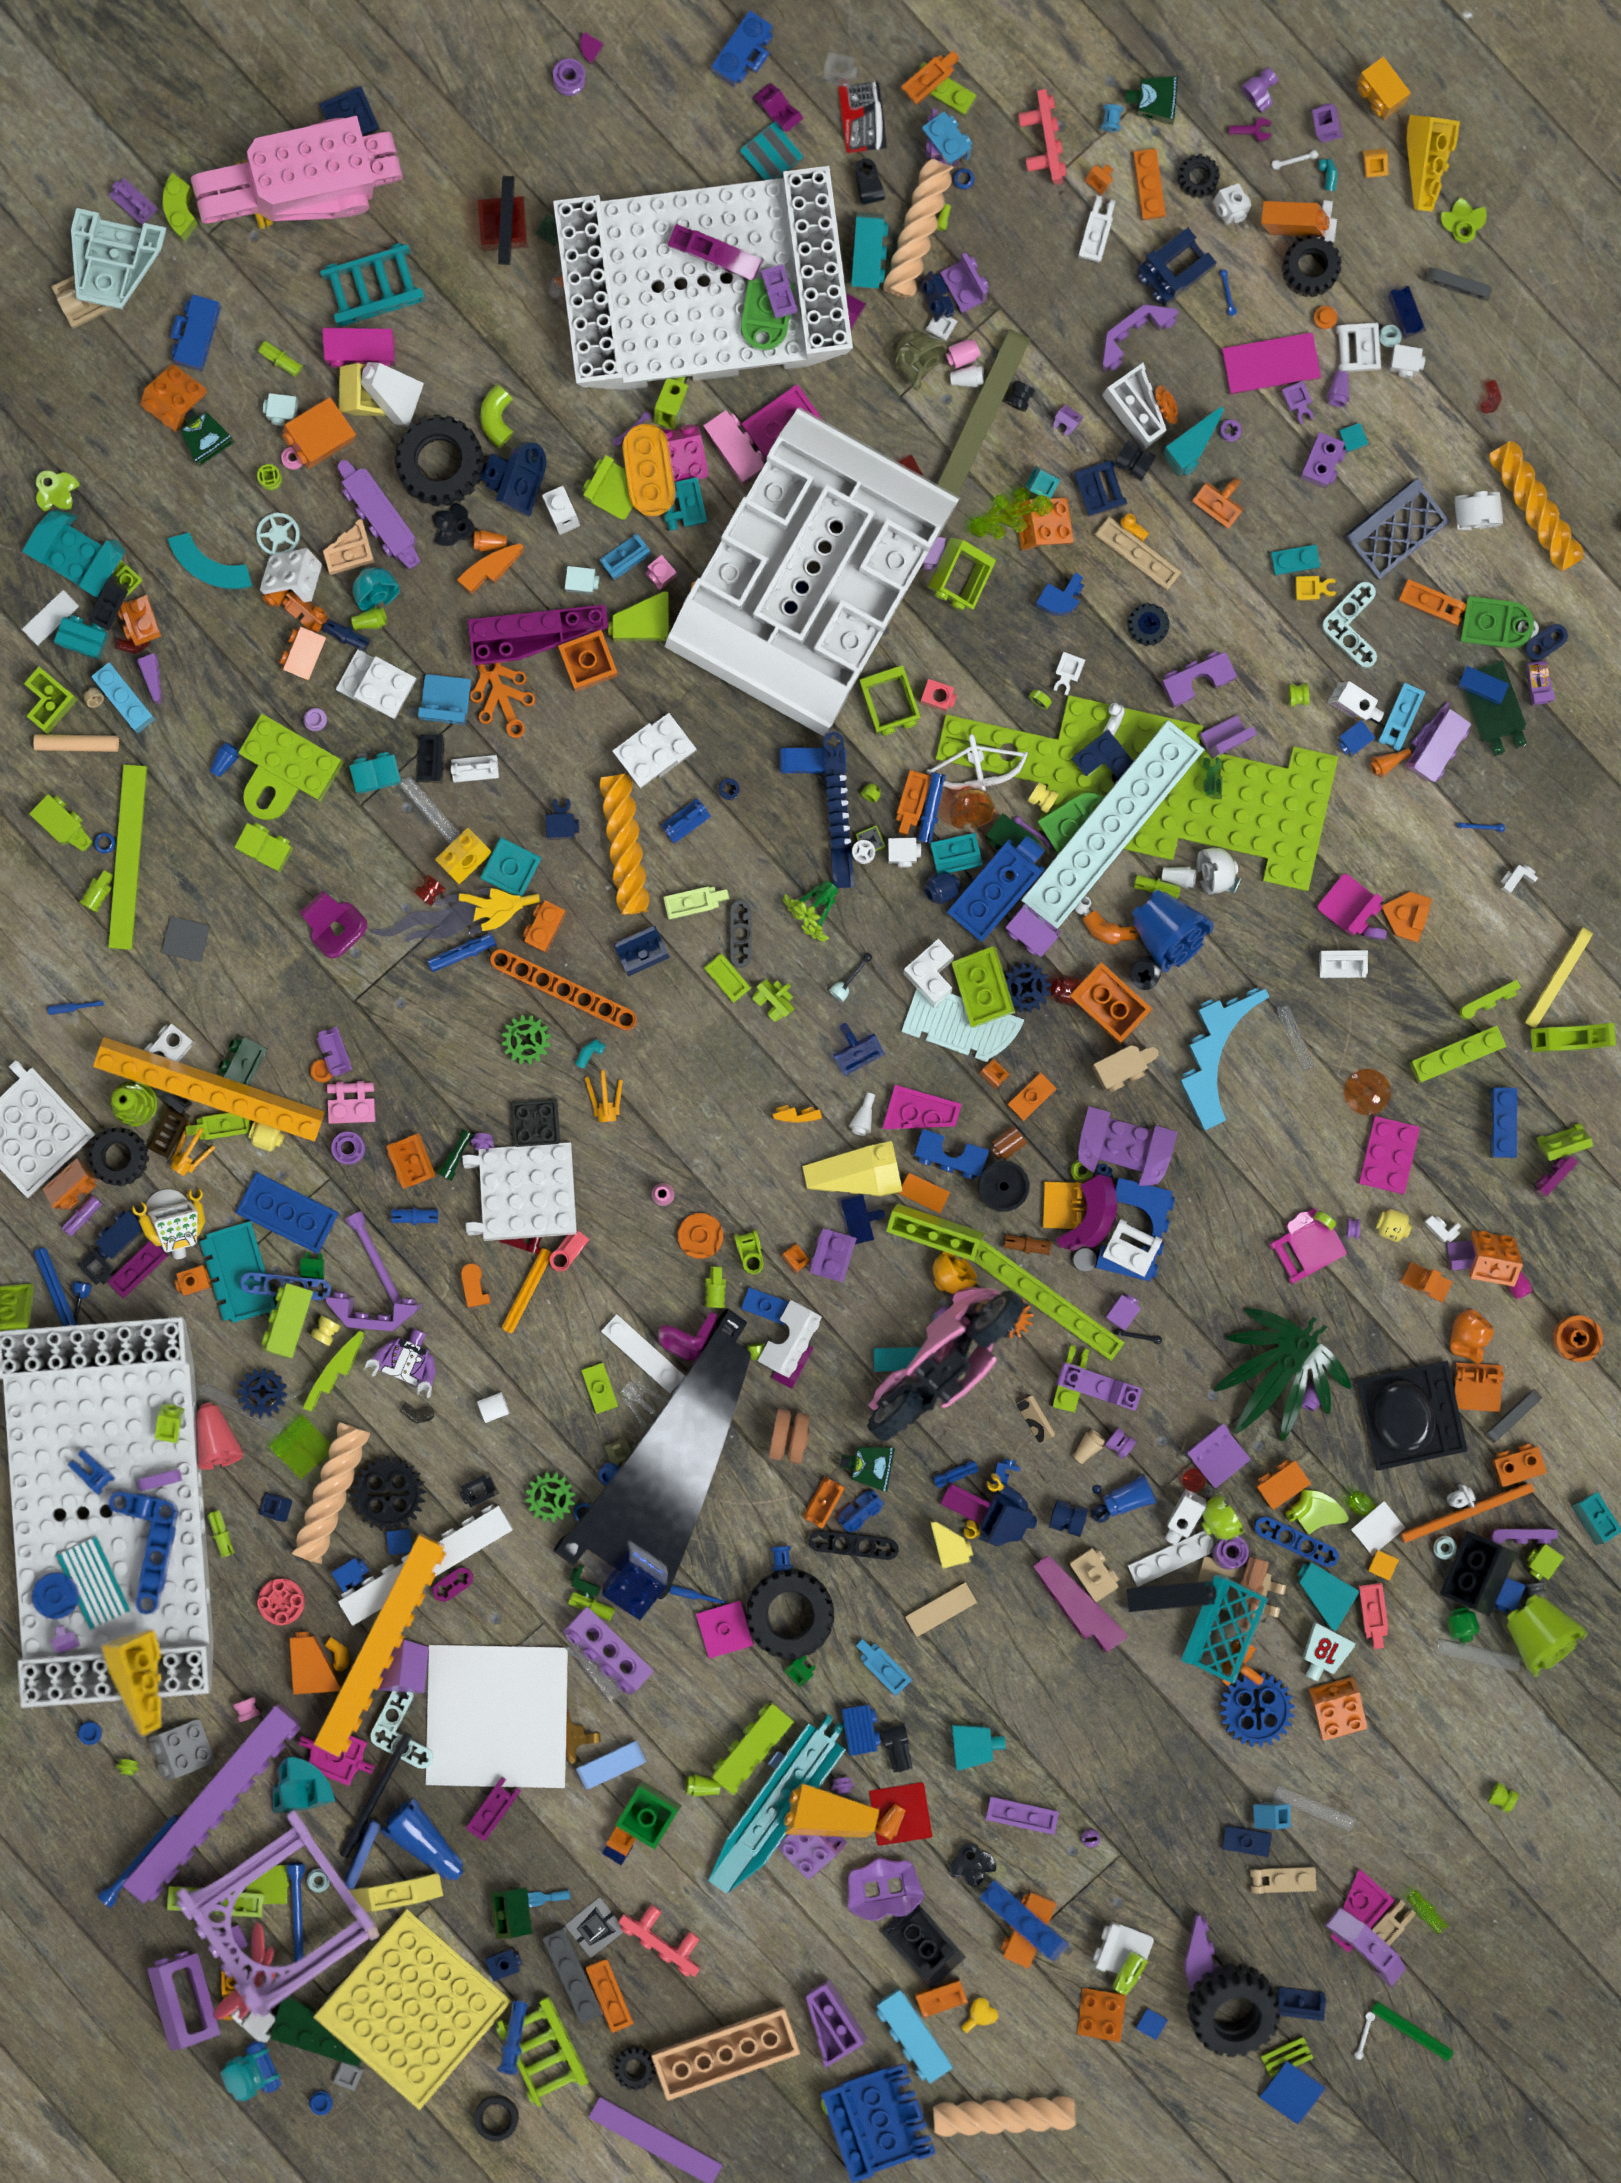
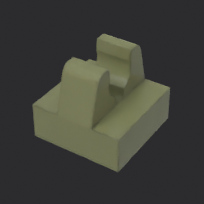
[604,1438,632,1466]

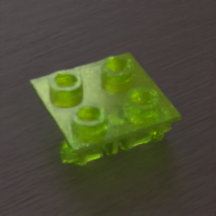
[269,1415,331,1480]

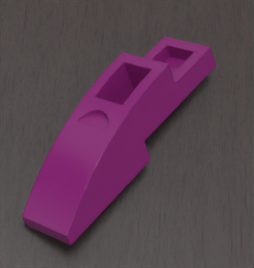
[667,224,763,282]

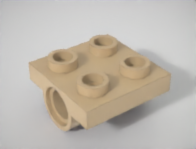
[51,275,114,329]

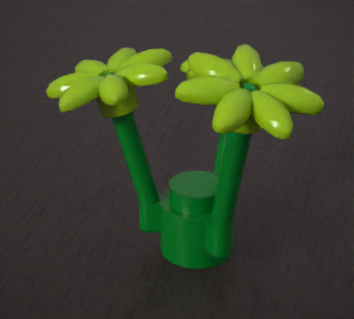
[783,881,838,942]

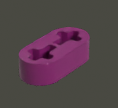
[433,1567,473,1602]

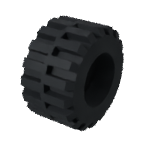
[1282,235,1342,297]
[87,1127,149,1186]

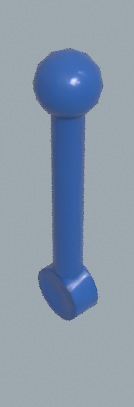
[1219,269,1237,316]
[1457,823,1505,832]

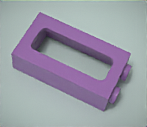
[147,1951,221,2050]

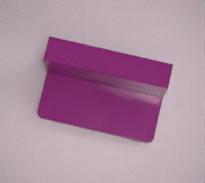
[940,1483,991,1524]

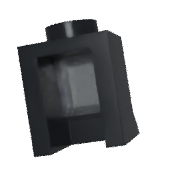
[77,1248,114,1285]
[460,1473,499,1508]

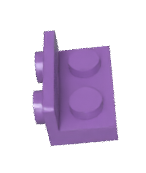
[810,1228,857,1283]

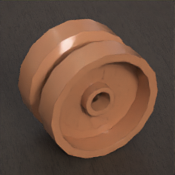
[769,1408,810,1465]

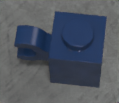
[546,798,579,840]

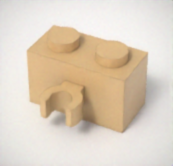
[1069,1547,1119,1602]

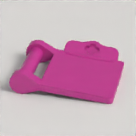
[1269,1208,1347,1285]

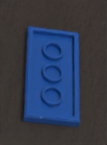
[235,1172,339,1254]

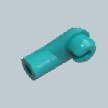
[1318,158,1338,191]

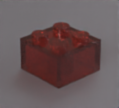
[478,196,528,251]

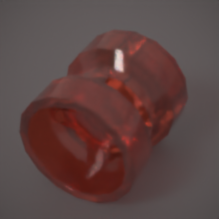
[414,874,446,906]

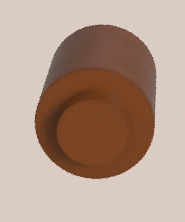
[990,1125,1027,1160]

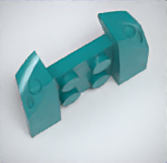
[22,510,126,598]

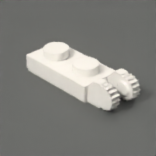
[1078,196,1116,263]

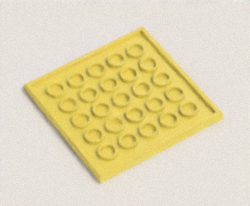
[314,1909,512,2110]

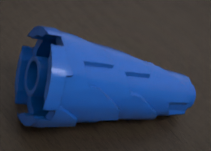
[380,1797,464,1881]

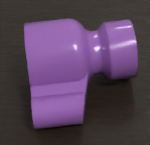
[1241,67,1279,113]

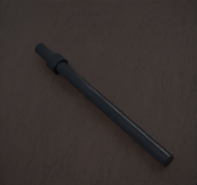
[340,1732,412,1858]

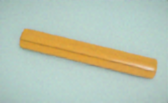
[502,1248,552,1333]

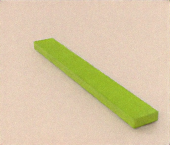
[109,765,148,950]
[973,1240,1125,1361]

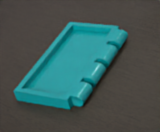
[199,1221,276,1323]

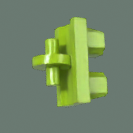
[752,979,795,1022]

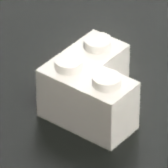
[903,939,954,1008]

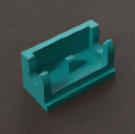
[1571,1492,1621,1545]

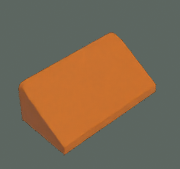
[899,1173,950,1213]

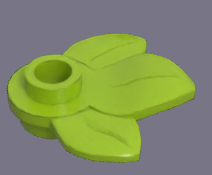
[1441,197,1487,243]
[36,470,79,512]

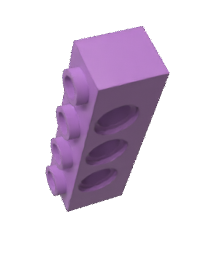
[563,1607,654,1695]

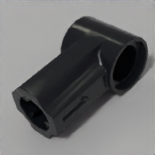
[882,1723,913,1773]

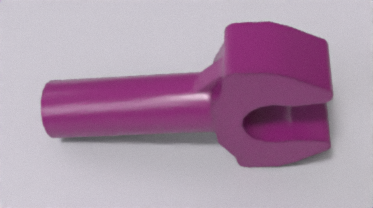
[1229,117,1272,142]

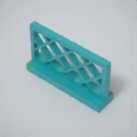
[1181,1574,1268,1684]

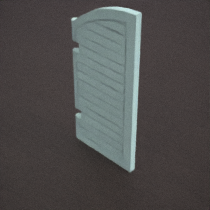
[901,989,1024,1062]

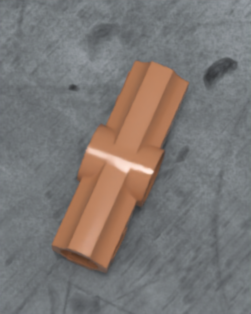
[1231,1557,1269,1629]

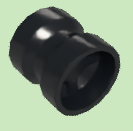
[1005,381,1036,412]

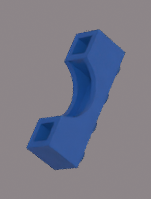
[980,1880,1069,1961]

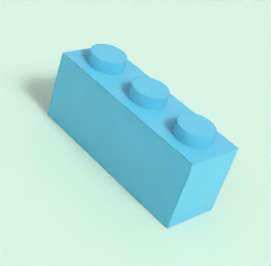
[91,662,156,733]

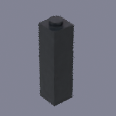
[1127,1581,1217,1612]

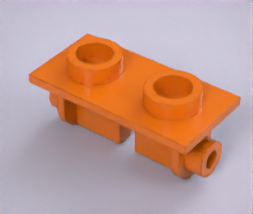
[282,591,329,633]

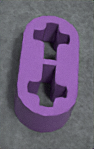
[137,1469,183,1492]

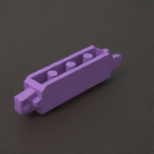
[337,460,421,570]

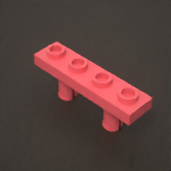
[1018,89,1067,185]
[618,1904,701,1977]

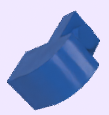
[1036,572,1084,616]

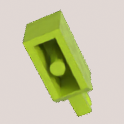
[29,794,93,852]

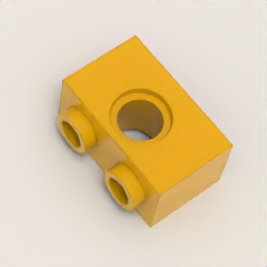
[435,828,492,884]

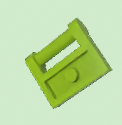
[1536,1123,1593,1161]

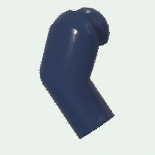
[1094,1164,1113,1178]

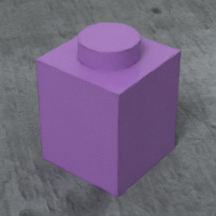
[1105,1294,1141,1331]

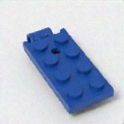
[947,835,1045,942]

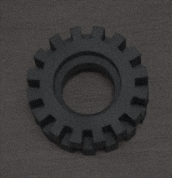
[1178,154,1220,199]
[614,2046,656,2091]

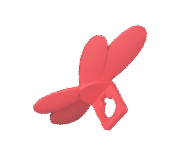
[214,1923,276,2019]

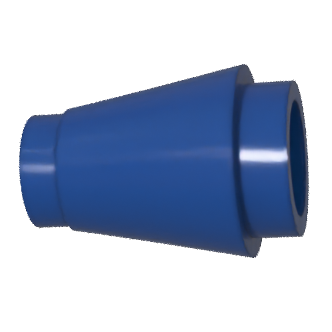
[209,742,240,777]

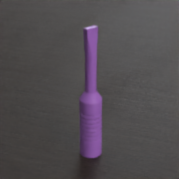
[1411,702,1450,747]

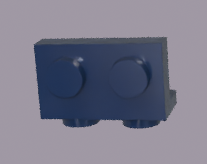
[614,926,670,977]

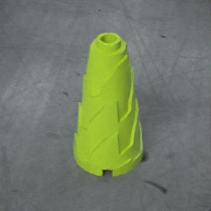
[110,1080,158,1127]

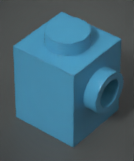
[1253,1803,1291,1829]

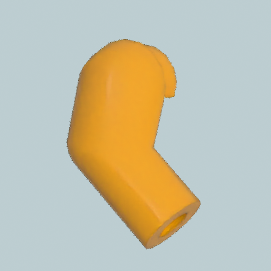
[1121,513,1149,542]
[325,1637,349,1672]

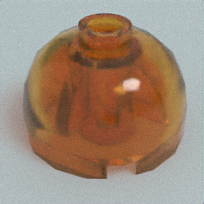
[949,786,997,829]

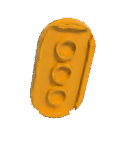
[622,424,676,516]

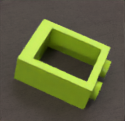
[928,538,996,611]
[859,665,921,736]

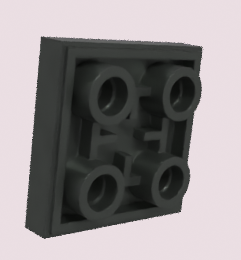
[511,1099,561,1147]

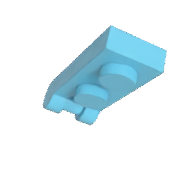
[1378,683,1425,751]

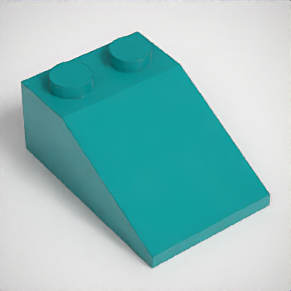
[1163,406,1224,477]

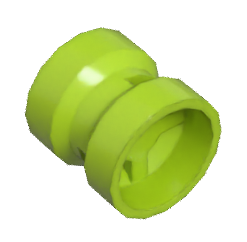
[257,464,282,491]
[1487,1782,1519,1814]

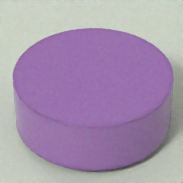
[1363,927,1387,940]

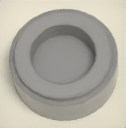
[1073,1248,1097,1272]

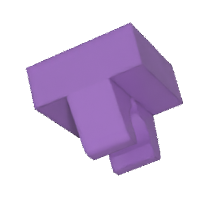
[1053,404,1084,435]
[50,1625,81,1654]

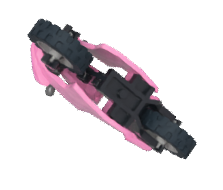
[867,1287,1025,1442]

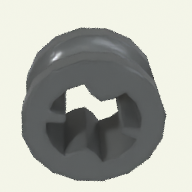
[1525,1581,1547,1596]

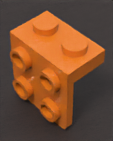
[140,365,207,432]

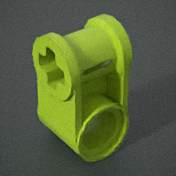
[734,1229,764,1275]

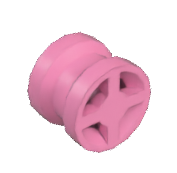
[232,1697,261,1723]

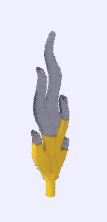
[371,888,541,942]

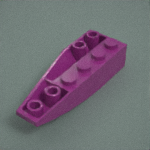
[468,604,608,666]

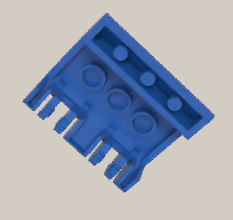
[821,2063,936,2183]

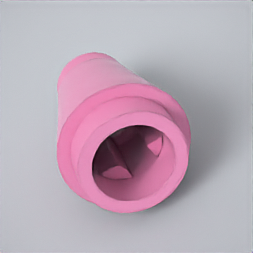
[651,1183,675,1206]

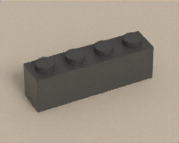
[542,1926,603,2024]

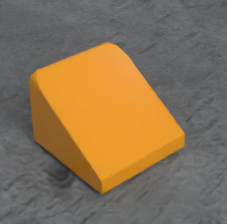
[1362,148,1388,178]

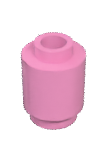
[945,339,981,369]

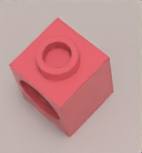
[921,679,957,712]

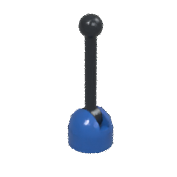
[72,1281,92,1324]

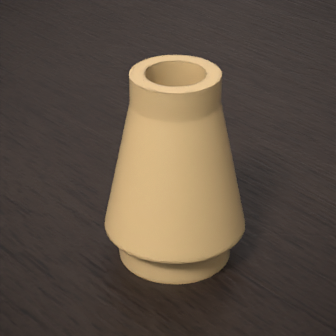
[1073,1429,1106,1464]

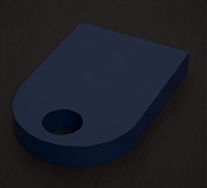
[496,442,546,517]

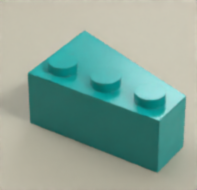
[851,212,888,288]

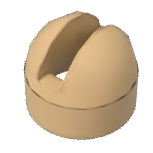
[84,687,104,708]

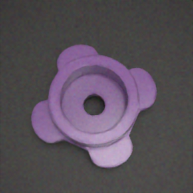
[471,1133,494,1151]

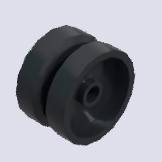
[978,1161,1030,1212]

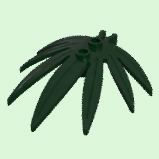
[1213,1308,1352,1441]

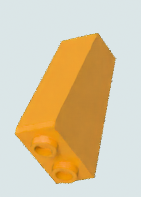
[784,1784,879,1838]

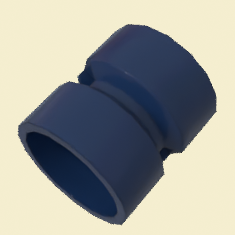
[1049,1499,1088,1537]

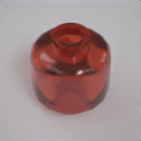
[1051,974,1083,1007]

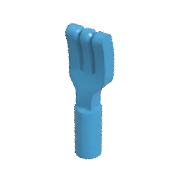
[528,1890,571,1907]

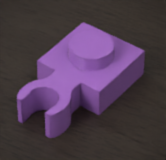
[1281,381,1313,425]

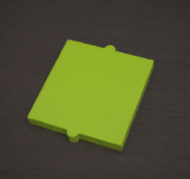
[246,1865,290,1904]

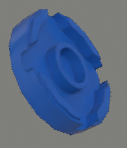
[32,1572,80,1620]

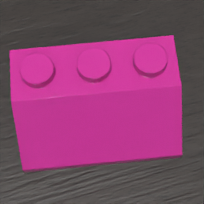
[323,328,396,368]

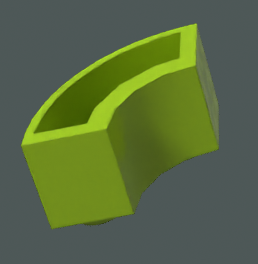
[163,173,198,242]

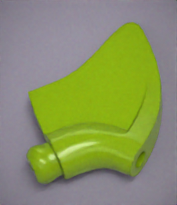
[1285,1490,1349,1534]

